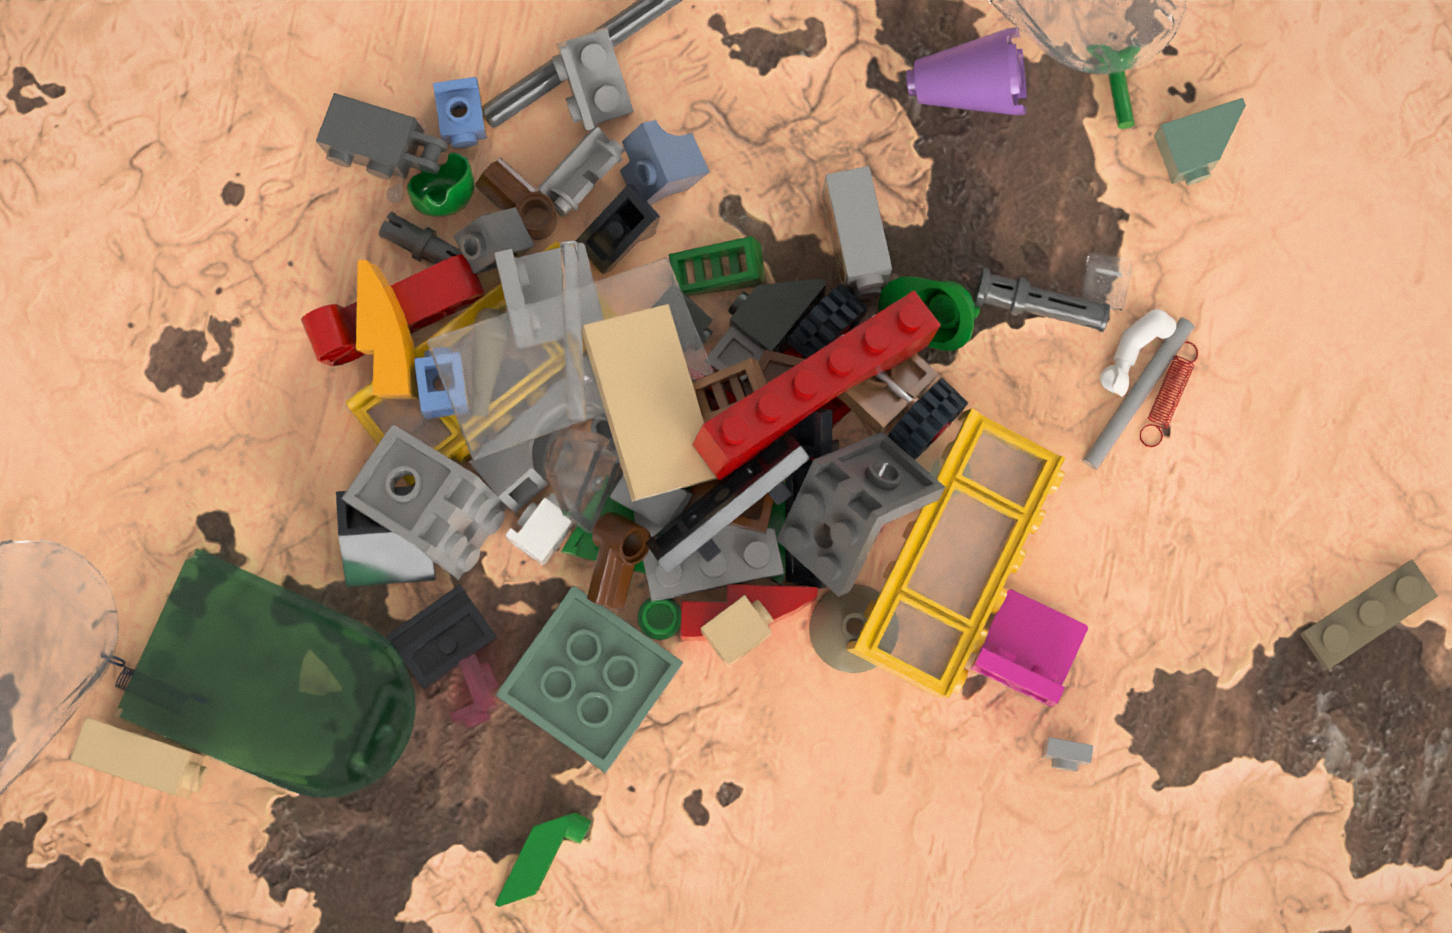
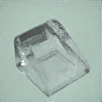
[1080,253,1133,311]

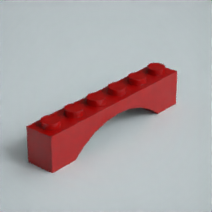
[692,291,941,480]

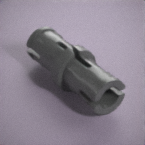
[378,212,462,265]

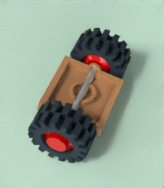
[787,284,968,460]

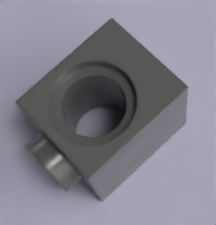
[453,207,535,274]

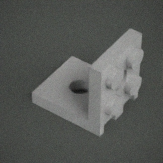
[342,424,508,580]

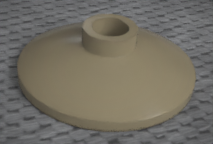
[809,584,898,673]

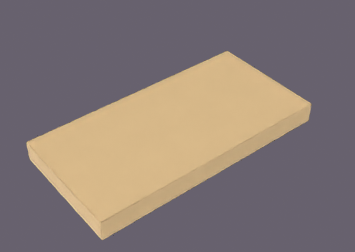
[580,304,717,502]

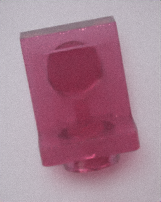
[450,655,499,729]

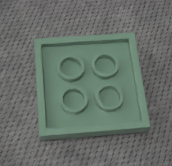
[495,585,684,774]

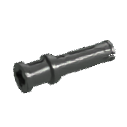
[974,267,1110,332]

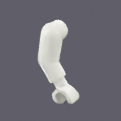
[1100,309,1176,396]

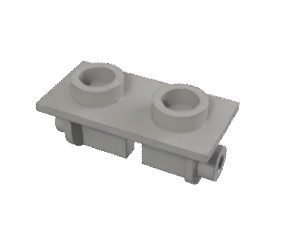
[537,125,625,218]

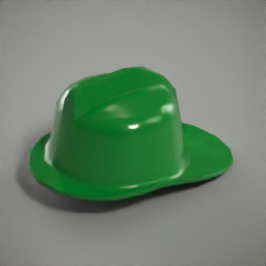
[878,276,980,351]

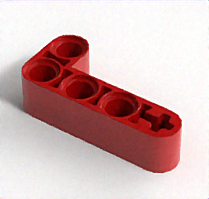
[300,254,486,366]

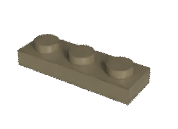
[1300,559,1438,671]

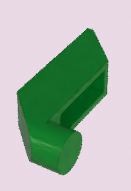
[495,813,593,907]

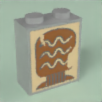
[822,166,892,300]

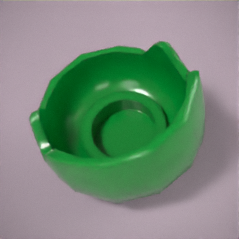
[406,153,474,217]

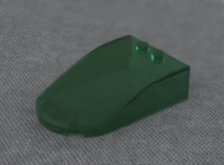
[113,548,416,798]

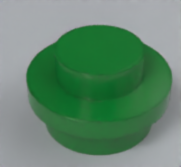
[638,597,681,640]

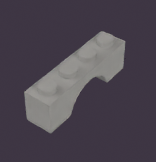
[469,354,608,513]

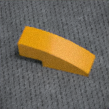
[356,260,419,399]

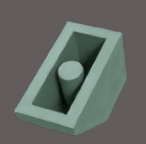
[1154,97,1246,185]

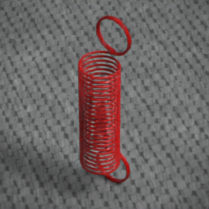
[1139,341,1198,447]

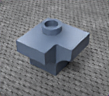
[620,120,710,205]

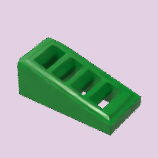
[668,236,766,296]

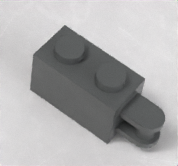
[316,93,448,180]

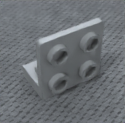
[494,243,603,349]

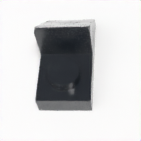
[575,183,660,274]

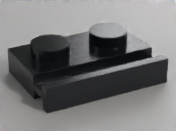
[386,584,498,690]

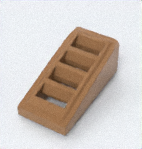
[692,358,767,423]

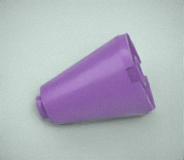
[907,27,1027,116]

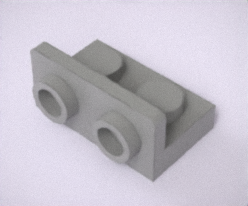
[552,27,634,131]

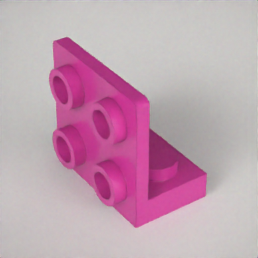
[970,589,1088,707]

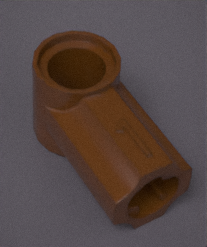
[475,157,557,240]
[587,511,651,608]

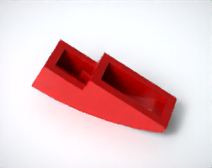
[681,585,818,641]

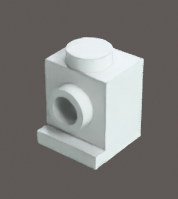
[505,493,575,566]

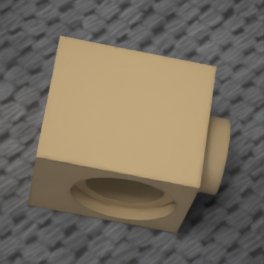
[701,596,773,668]

